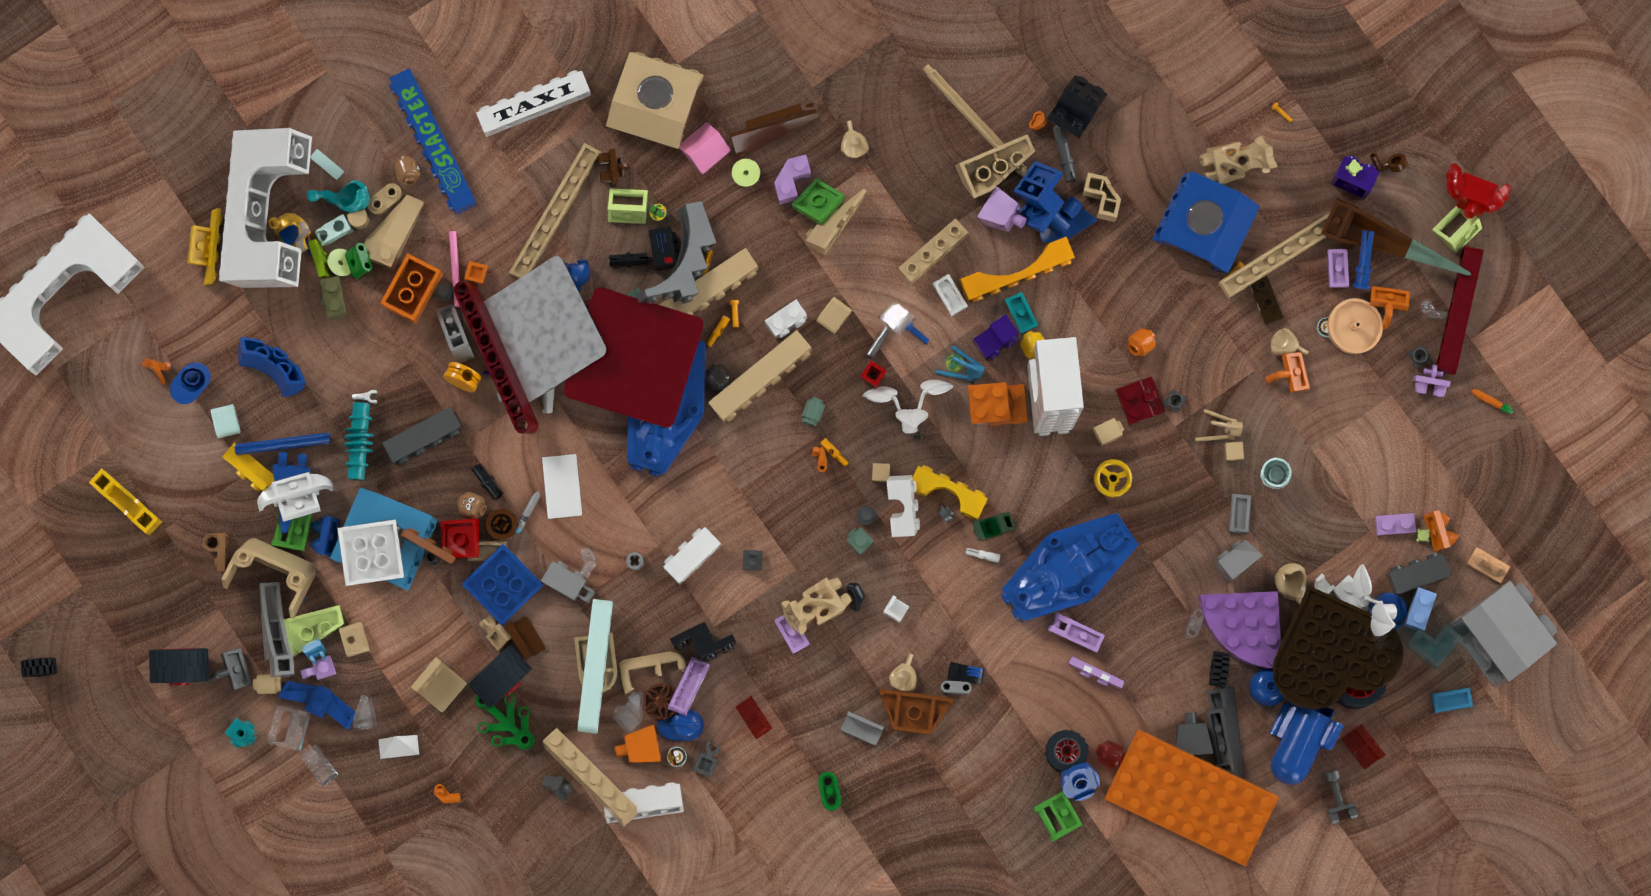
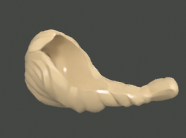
[1274,563,1307,604]

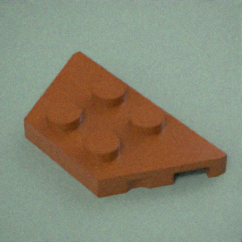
[879,689,954,735]

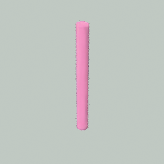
[449,231,460,307]

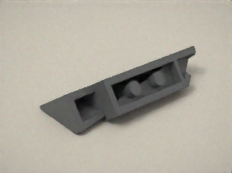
[1206,686,1244,779]

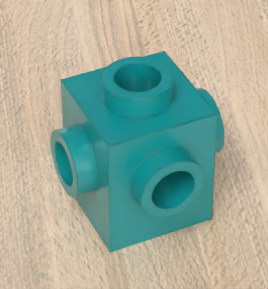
[224,718,258,748]

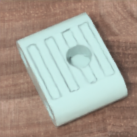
[211,404,241,439]

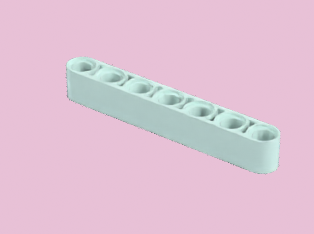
[578,599,613,734]

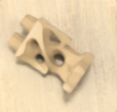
[1199,136,1277,185]
[781,577,852,636]

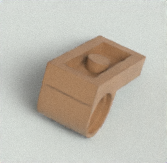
[203,533,229,573]

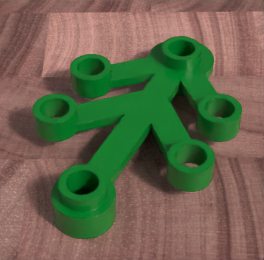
[475,694,535,750]

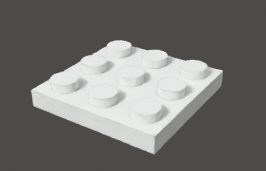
[337,519,404,586]

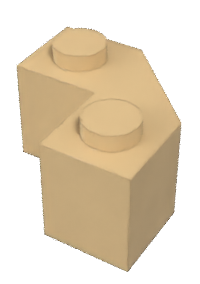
[1082,173,1121,222]

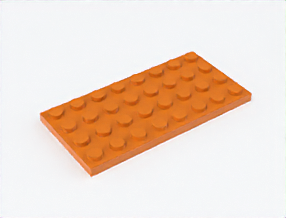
[1104,729,1279,866]

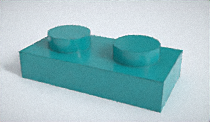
[1004,292,1039,335]

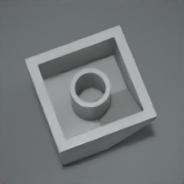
[1214,540,1263,583]

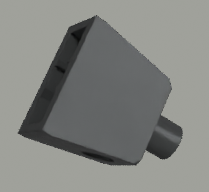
[1175,712,1213,756]

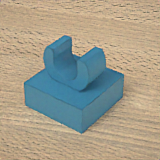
[302,638,327,665]

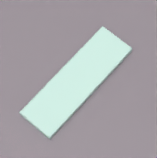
[310,149,344,180]

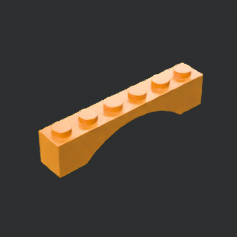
[959,236,1075,303]

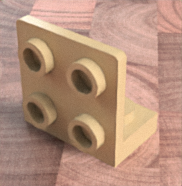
[411,657,467,712]

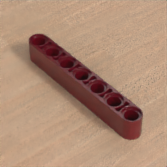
[1436,245,1484,375]

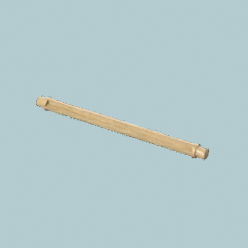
[923,64,1028,177]

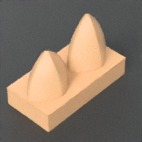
[1466,547,1510,584]

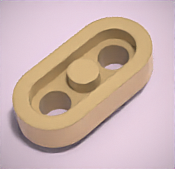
[368,183,402,216]

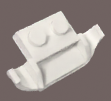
[257,472,334,522]
[1314,574,1371,611]

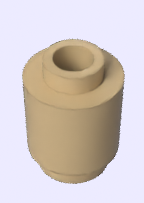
[253,674,282,694]

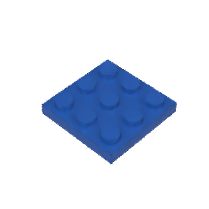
[462,544,544,625]

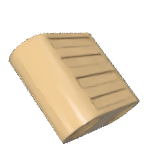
[816,297,852,334]
[339,622,370,657]

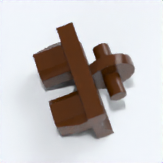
[598,149,630,187]

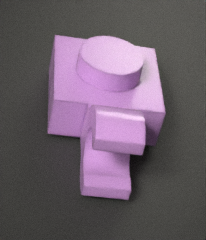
[300,655,337,680]

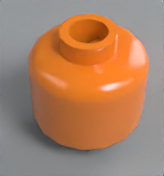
[1127,328,1156,357]

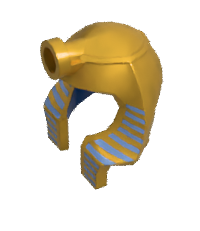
[269,213,312,257]

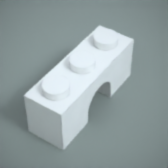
[887,475,920,537]

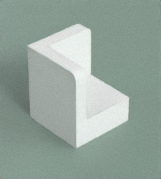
[883,595,909,623]

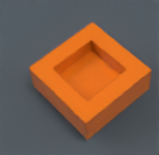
[464,261,488,285]

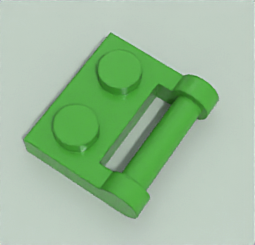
[271,510,313,552]
[1033,791,1082,842]

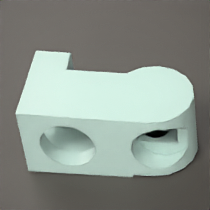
[315,214,355,246]

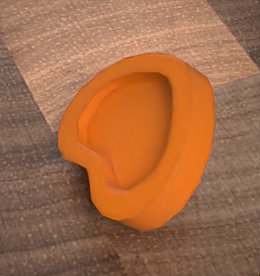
[1029,111,1047,130]

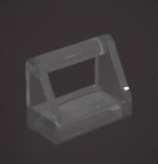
[353,695,378,731]
[267,705,311,751]

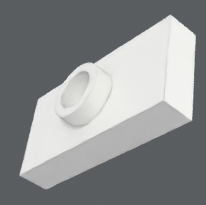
[932,274,968,317]

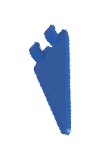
[273,452,311,533]

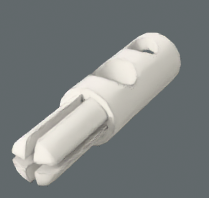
[965,548,1000,563]

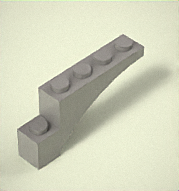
[259,582,295,678]

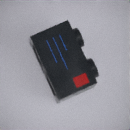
[648,227,679,271]

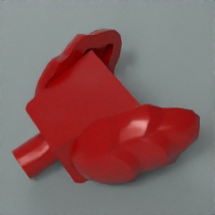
[1446,163,1511,218]

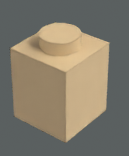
[1093,418,1124,447]

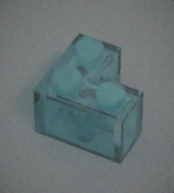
[1405,625,1462,669]

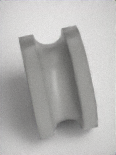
[626,552,644,571]

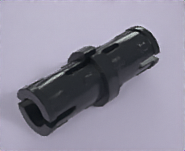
[609,252,648,267]
[471,463,504,501]

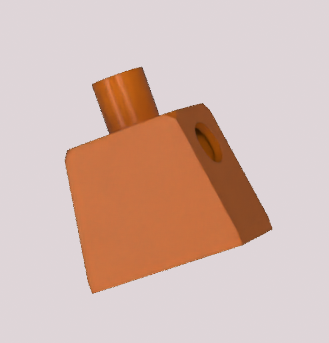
[615,725,662,763]

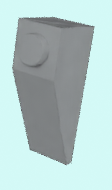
[436,303,474,364]

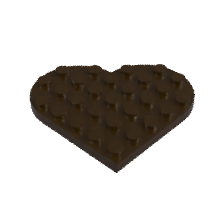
[1273,585,1404,710]

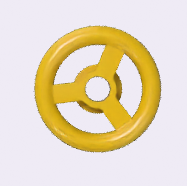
[1094,459,1132,497]

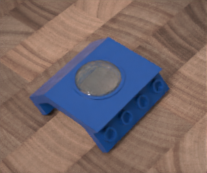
[1152,171,1260,273]

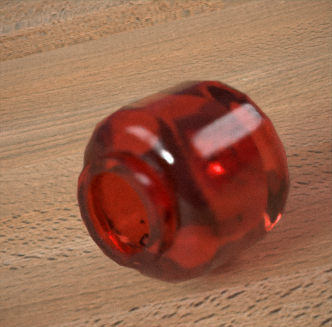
[1095,740,1126,769]

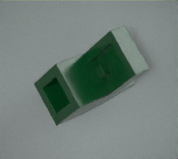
[972,512,1016,541]

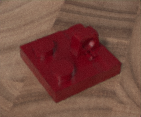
[1116,376,1165,425]

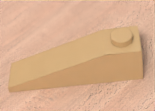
[805,189,867,256]

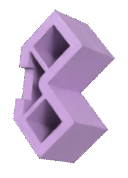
[774,155,811,205]

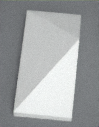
[379,735,419,759]

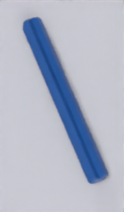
[234,432,331,455]

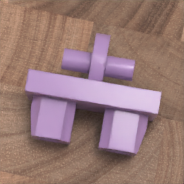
[1413,365,1451,397]

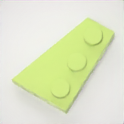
[284,605,345,657]

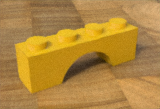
[913,465,988,521]
[89,468,163,536]

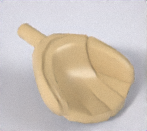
[841,121,869,158]
[1271,328,1308,355]
[889,653,917,692]

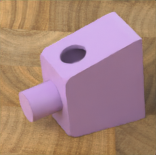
[977,187,1026,232]

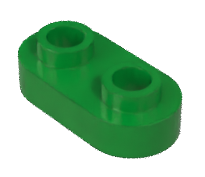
[818,772,841,811]

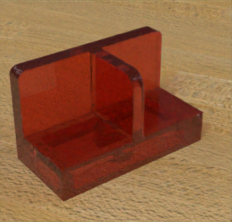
[736,696,773,740]
[1341,724,1386,769]

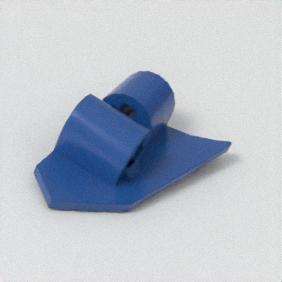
[1039,196,1097,243]

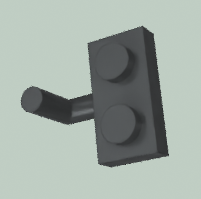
[209,648,252,691]

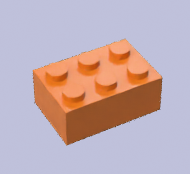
[380,253,443,324]

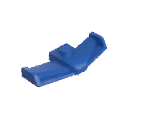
[278,681,357,731]

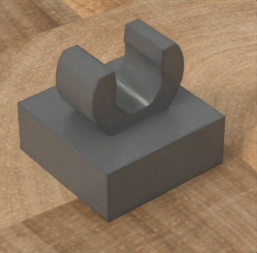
[743,550,763,571]

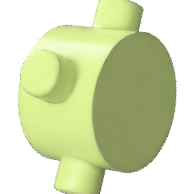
[1346,160,1363,176]
[1416,529,1430,543]

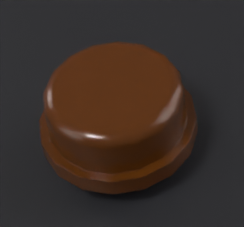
[486,509,517,540]

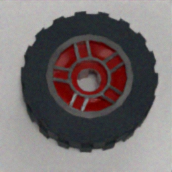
[1045,730,1089,772]

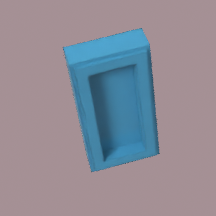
[1431,687,1473,713]

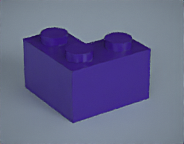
[973,314,1019,360]

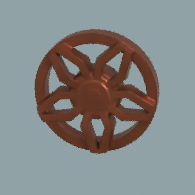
[643,683,676,720]

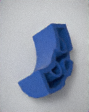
[238,337,306,397]

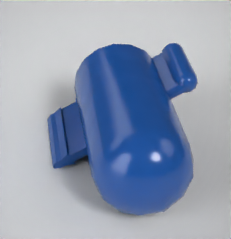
[1269,703,1344,785]

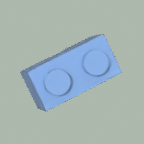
[1403,587,1437,632]

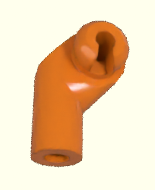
[812,446,827,472]
[434,784,461,804]

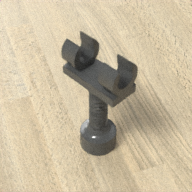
[1324,770,1358,824]

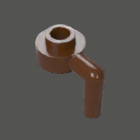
[1370,153,1408,172]

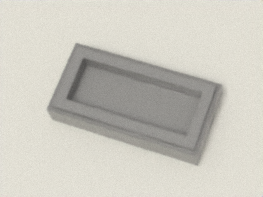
[1229,494,1251,534]

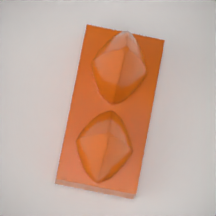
[1423,510,1459,552]

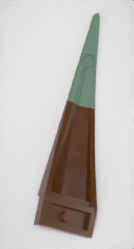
[1321,198,1471,276]

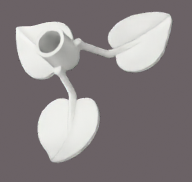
[863,380,953,433]
[1353,564,1397,636]

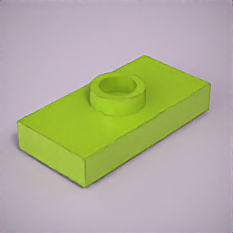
[308,239,331,279]

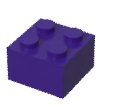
[1330,156,1380,200]

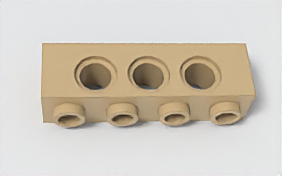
[898,218,968,286]

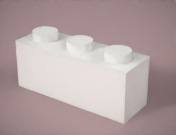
[663,527,721,585]

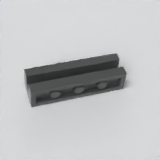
[382,407,463,466]

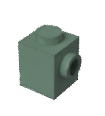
[846,527,874,557]

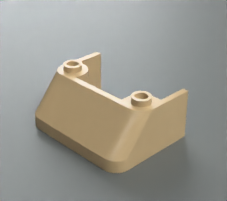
[221,538,316,619]

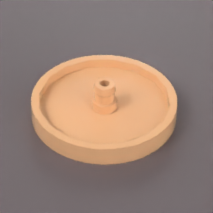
[1327,298,1383,354]

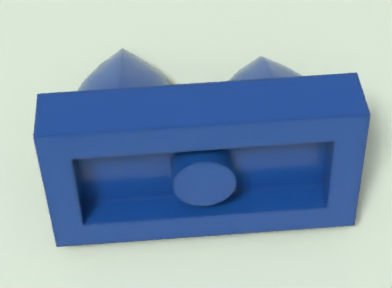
[310,516,340,557]

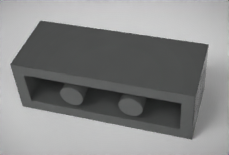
[1386,552,1451,595]

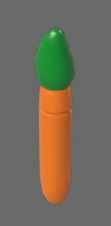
[1471,389,1513,414]

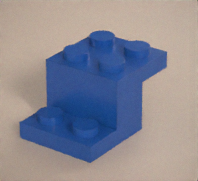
[1014,161,1064,233]

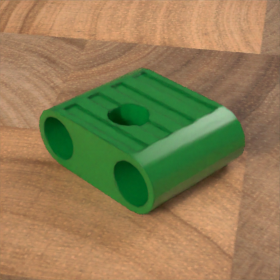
[345,243,372,279]

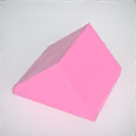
[679,122,731,175]

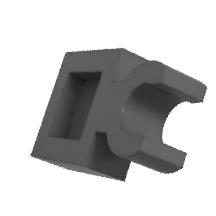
[693,741,721,778]

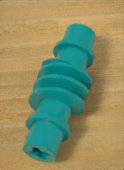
[343,402,374,481]

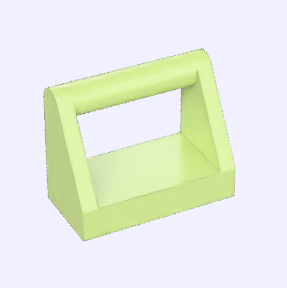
[608,188,648,224]
[1431,206,1482,254]

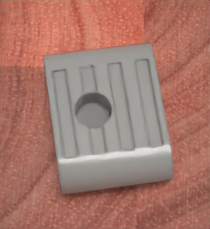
[940,681,972,695]

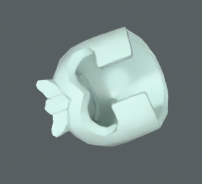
[1260,458,1292,489]

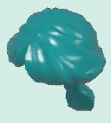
[306,180,370,214]

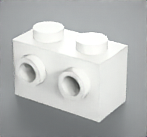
[765,299,807,340]

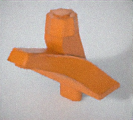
[141,358,171,385]

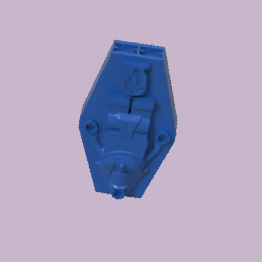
[627,341,706,477]
[1000,513,1139,623]

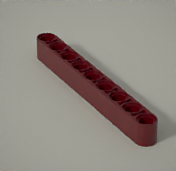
[454,281,538,434]

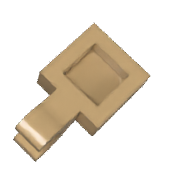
[479,615,512,651]

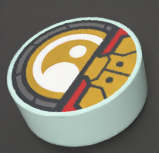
[1317,318,1329,337]
[667,747,687,767]

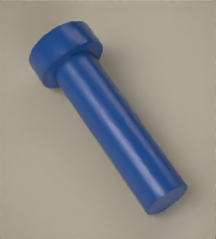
[905,322,930,344]

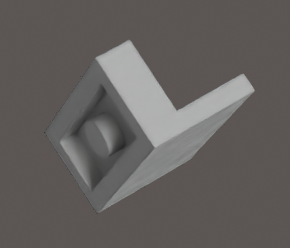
[841,711,884,746]

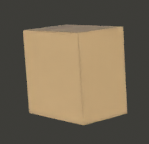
[1224,442,1244,461]
[872,463,890,482]

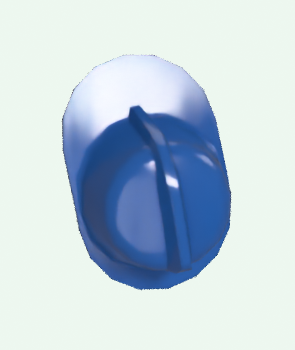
[170,362,211,404]
[657,710,704,741]

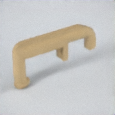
[619,651,687,695]

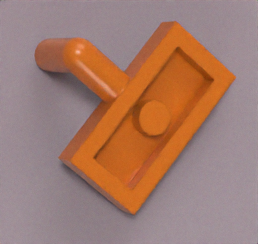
[1370,286,1410,329]
[1265,352,1310,393]

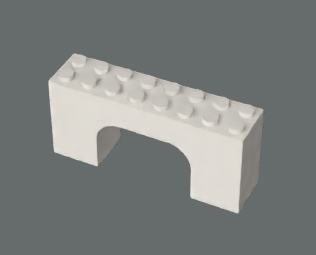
[219,128,312,288]
[0,213,145,376]
[1027,337,1084,436]

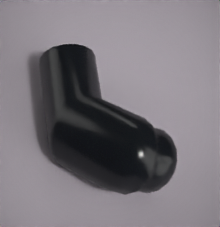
[847,583,865,612]

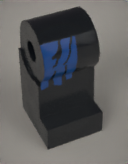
[947,662,985,685]

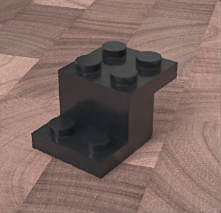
[1047,75,1108,138]
[670,622,736,662]

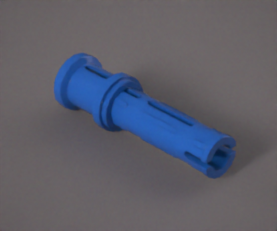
[1353,230,1374,289]

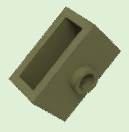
[320,276,349,321]

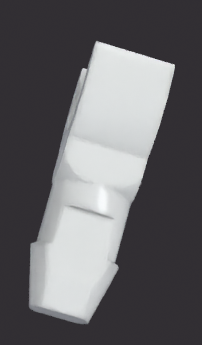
[352,390,378,404]

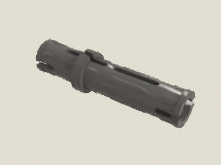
[1052,126,1077,183]

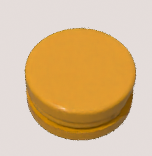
[443,362,481,392]

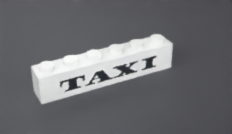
[476,70,591,137]

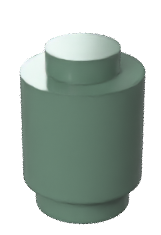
[801,397,825,427]

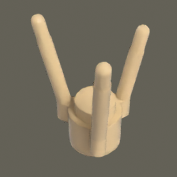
[1195,409,1243,441]

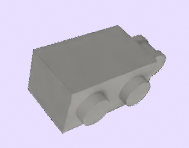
[541,560,596,604]

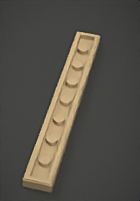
[509,143,601,279]
[1218,212,1330,299]

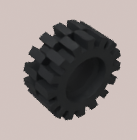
[1209,651,1230,688]
[20,657,57,678]

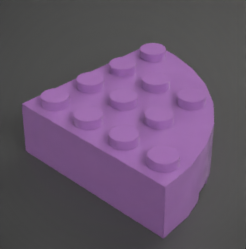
[1198,591,1281,669]

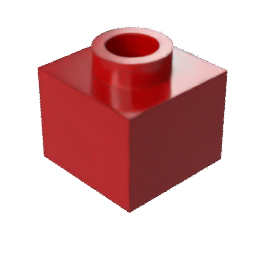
[860,360,887,389]

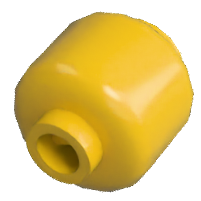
[1020,331,1045,359]

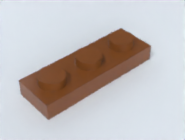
[399,527,456,564]

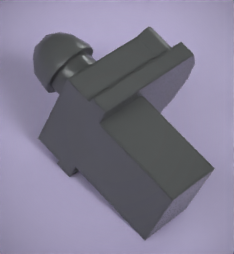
[541,775,574,801]

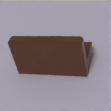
[505,617,546,661]

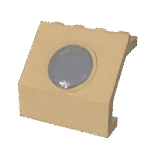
[606,52,704,149]

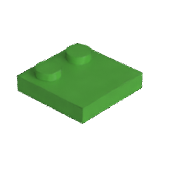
[792,178,845,225]

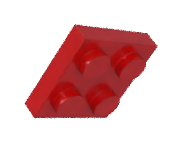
[441,518,479,559]

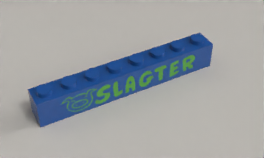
[389,68,477,215]

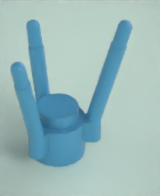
[935,345,985,382]

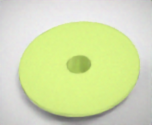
[732,159,760,187]
[327,249,351,276]

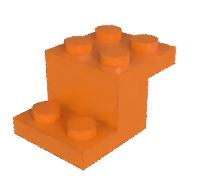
[968,382,1028,426]

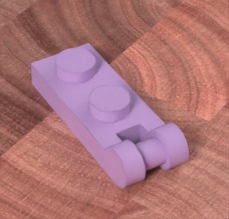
[1048,613,1105,653]

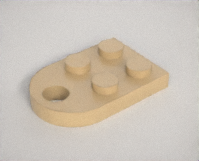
[574,633,618,693]

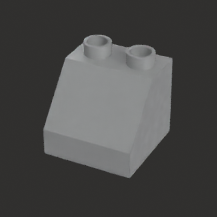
[1448,581,1557,687]

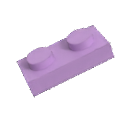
[1327,249,1349,288]
[1375,513,1416,536]
[774,615,810,654]

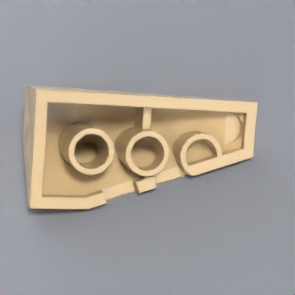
[955,134,1035,199]
[364,195,425,271]

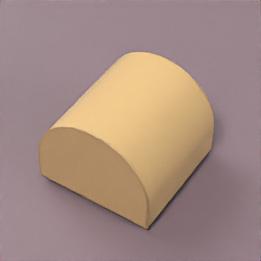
[347,210,369,230]

